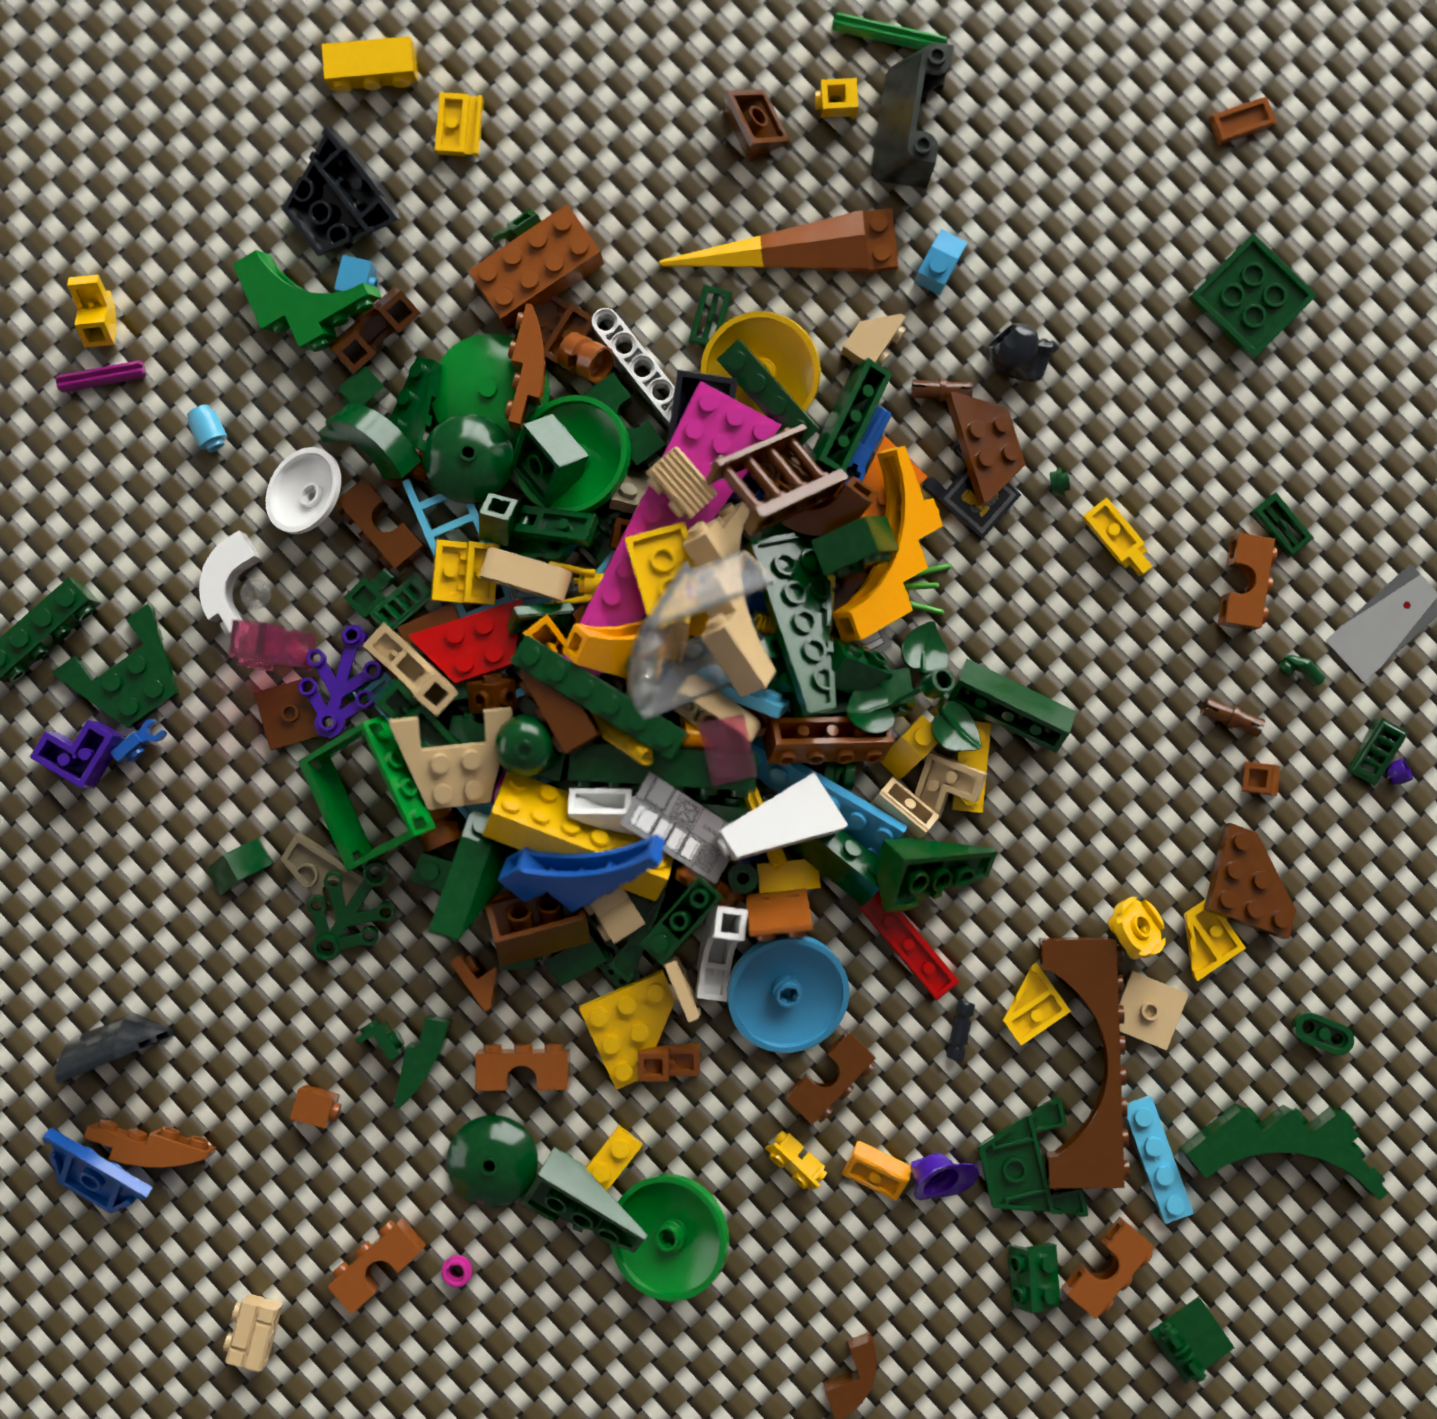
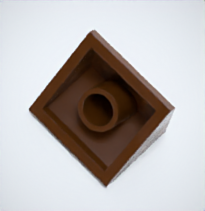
[723,89,790,162]

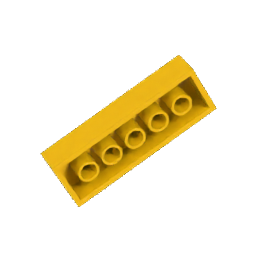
[482,771,674,902]

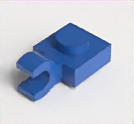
[110,719,167,763]

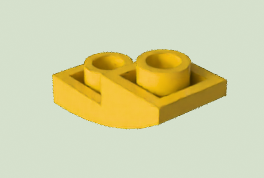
[757,859,821,893]

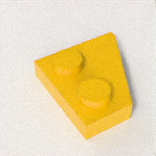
[1002,962,1071,1046]

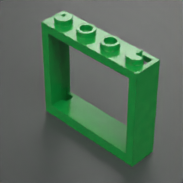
[298,715,436,872]

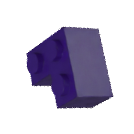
[29,720,125,789]

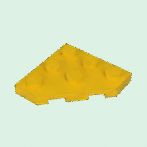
[579,969,675,1090]

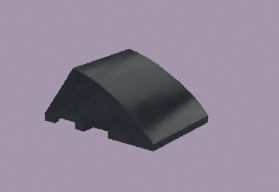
[282,126,400,256]
[55,1012,175,1083]

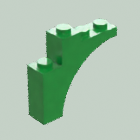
[232,250,381,352]

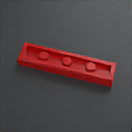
[858,891,960,1001]

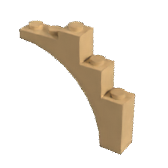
[682,501,776,697]

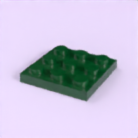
[1188,233,1317,360]

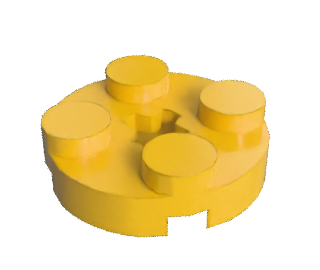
[1108,897,1166,960]

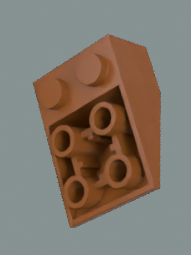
[745,889,813,941]

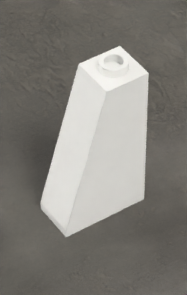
[716,773,848,861]

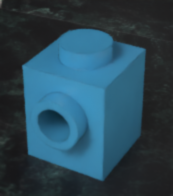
[334,255,378,292]

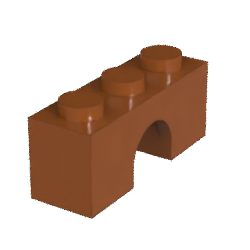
[1217,533,1277,631]
[475,1044,570,1091]
[1062,1216,1155,1319]
[327,1217,426,1315]

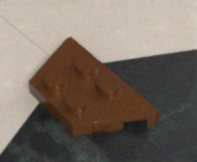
[945,392,1026,506]

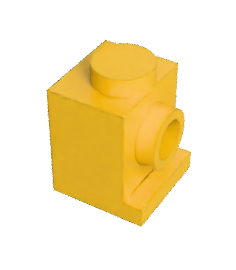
[814,78,858,119]

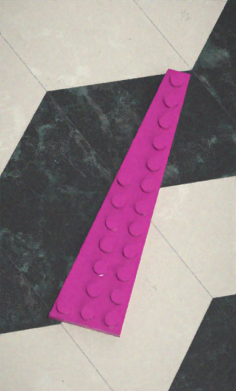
[534,382,781,714]

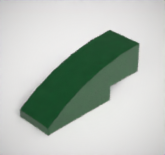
[370,678,459,748]
[394,1015,453,1108]

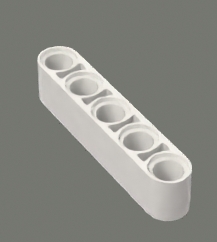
[592,308,675,427]

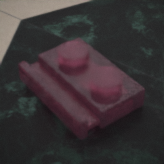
[699,713,758,786]

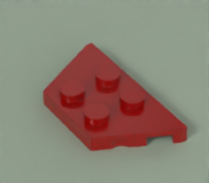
[409,599,524,685]

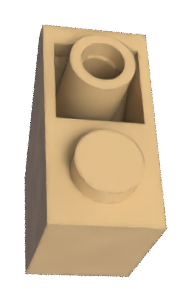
[841,314,906,366]

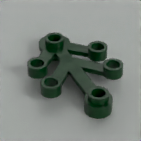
[307,860,395,961]

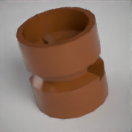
[557,332,614,384]
[420,807,461,853]

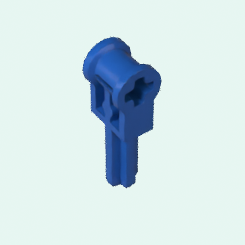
[842,407,891,488]

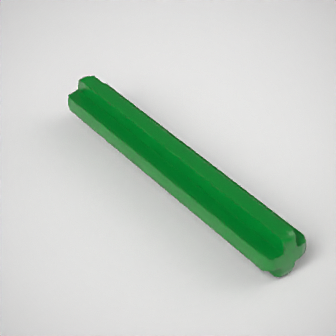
[832,12,948,50]

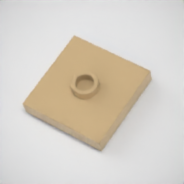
[664,955,701,1023]
[1119,970,1189,1051]

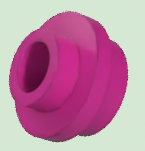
[441,1255,473,1287]

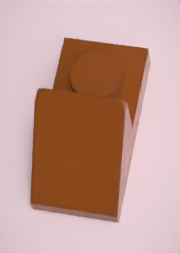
[449,953,500,1012]

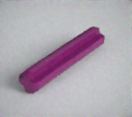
[56,360,146,392]

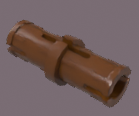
[911,378,973,402]
[1200,697,1265,737]

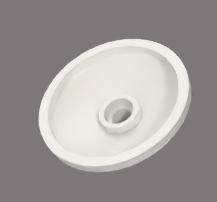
[266,447,341,534]

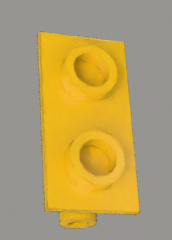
[765,1130,827,1190]

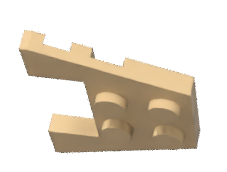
[389,707,512,810]

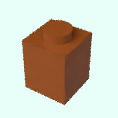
[290,1084,342,1129]

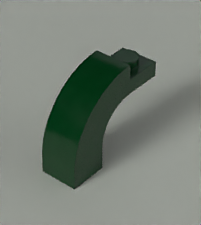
[317,403,422,479]

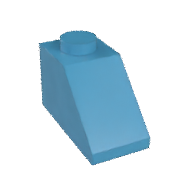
[914,229,968,296]

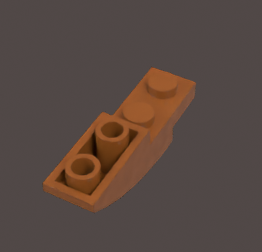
[505,303,546,431]
[84,1119,216,1168]

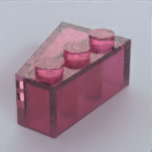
[229,620,316,672]

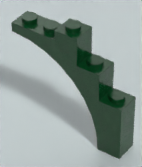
[1179,1103,1389,1200]

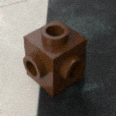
[467,673,517,714]

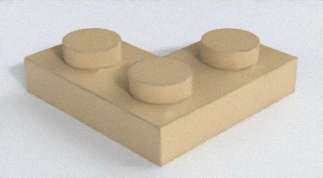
[914,751,988,819]

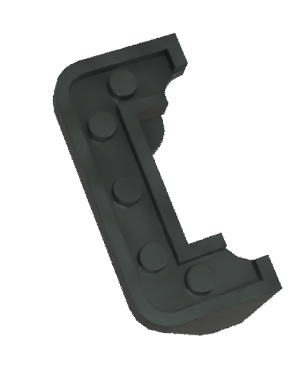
[871,43,954,189]

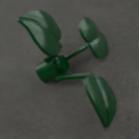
[846,621,981,751]

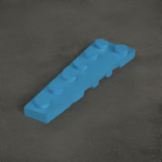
[742,737,908,857]

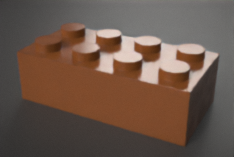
[468,204,604,330]

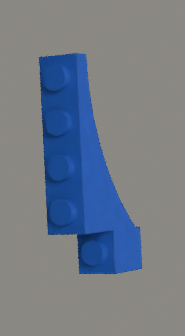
[498,834,665,912]

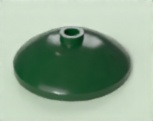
[423,414,514,504]
[447,1115,538,1208]

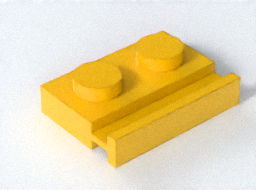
[435,92,484,157]

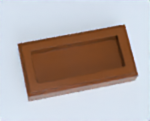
[1209,96,1277,146]

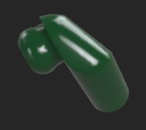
[1279,655,1325,686]

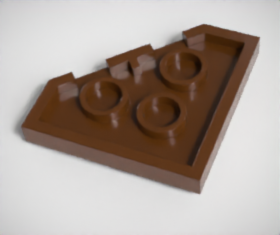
[1203,823,1296,939]

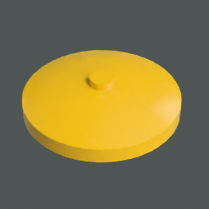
[700,311,821,431]

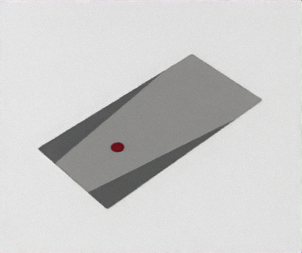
[1326,564,1437,682]

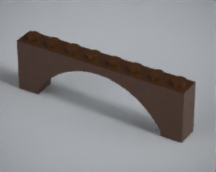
[1039,937,1130,1188]

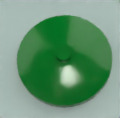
[431,333,551,449]
[514,395,631,513]
[610,1174,729,1301]

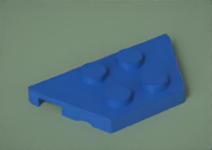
[42,1128,153,1214]

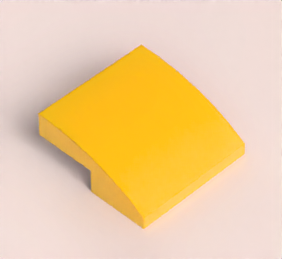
[431,539,499,605]

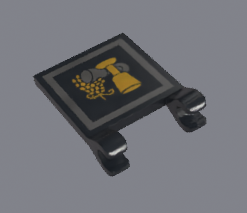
[922,444,1022,539]

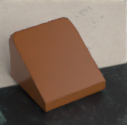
[1242,762,1280,796]

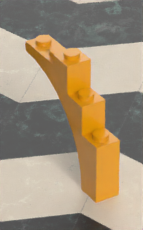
[832,446,943,641]
[562,553,748,679]

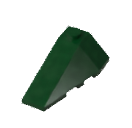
[428,809,519,942]
[874,838,998,912]
[521,1147,647,1253]

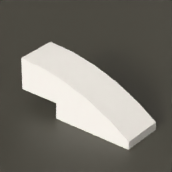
[568,788,638,835]

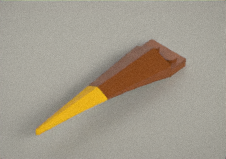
[658,208,899,273]

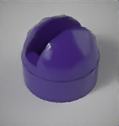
[1386,758,1413,785]

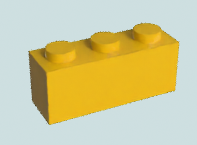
[322,36,418,93]

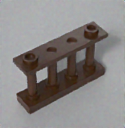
[705,424,849,536]

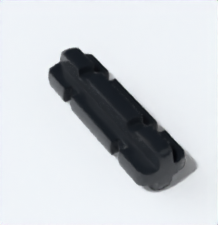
[946,1000,975,1061]

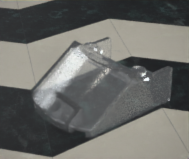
[627,551,774,720]

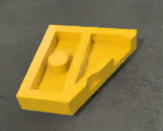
[1184,899,1246,981]

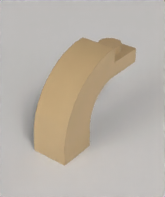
[363,622,458,716]

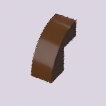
[824,1332,877,1419]

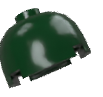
[494,714,556,777]

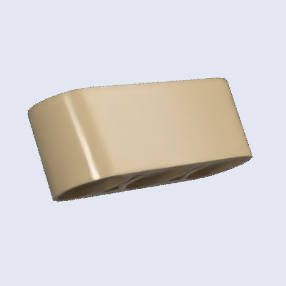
[479,547,573,603]
[672,677,761,752]

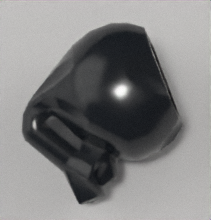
[986,323,1059,382]

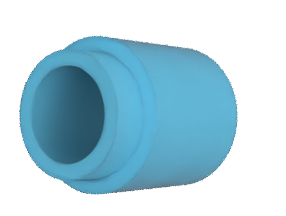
[187,405,228,452]

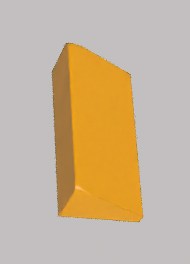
[842,1141,911,1201]

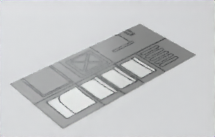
[620,772,731,884]

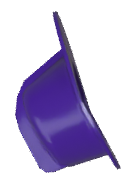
[910,1153,980,1200]

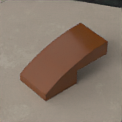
[638,1043,700,1082]

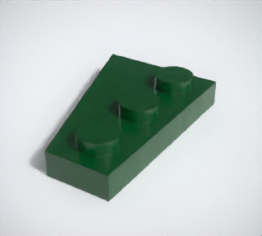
[388,356,443,452]

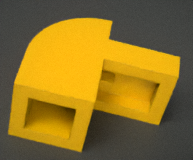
[67,274,117,348]

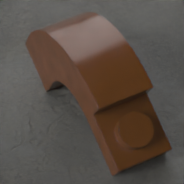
[763,476,878,536]

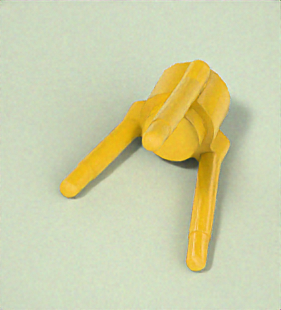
[545,561,604,605]

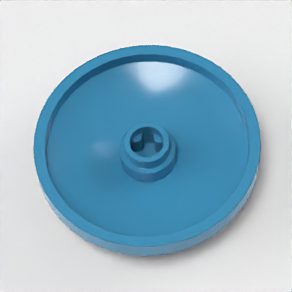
[727,934,850,1053]

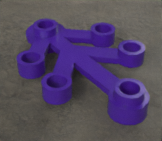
[298,625,384,738]

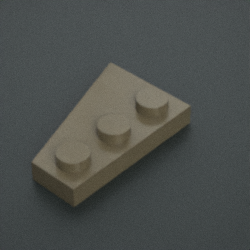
[280,832,364,930]

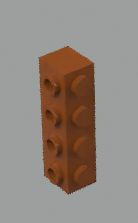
[763,717,894,765]

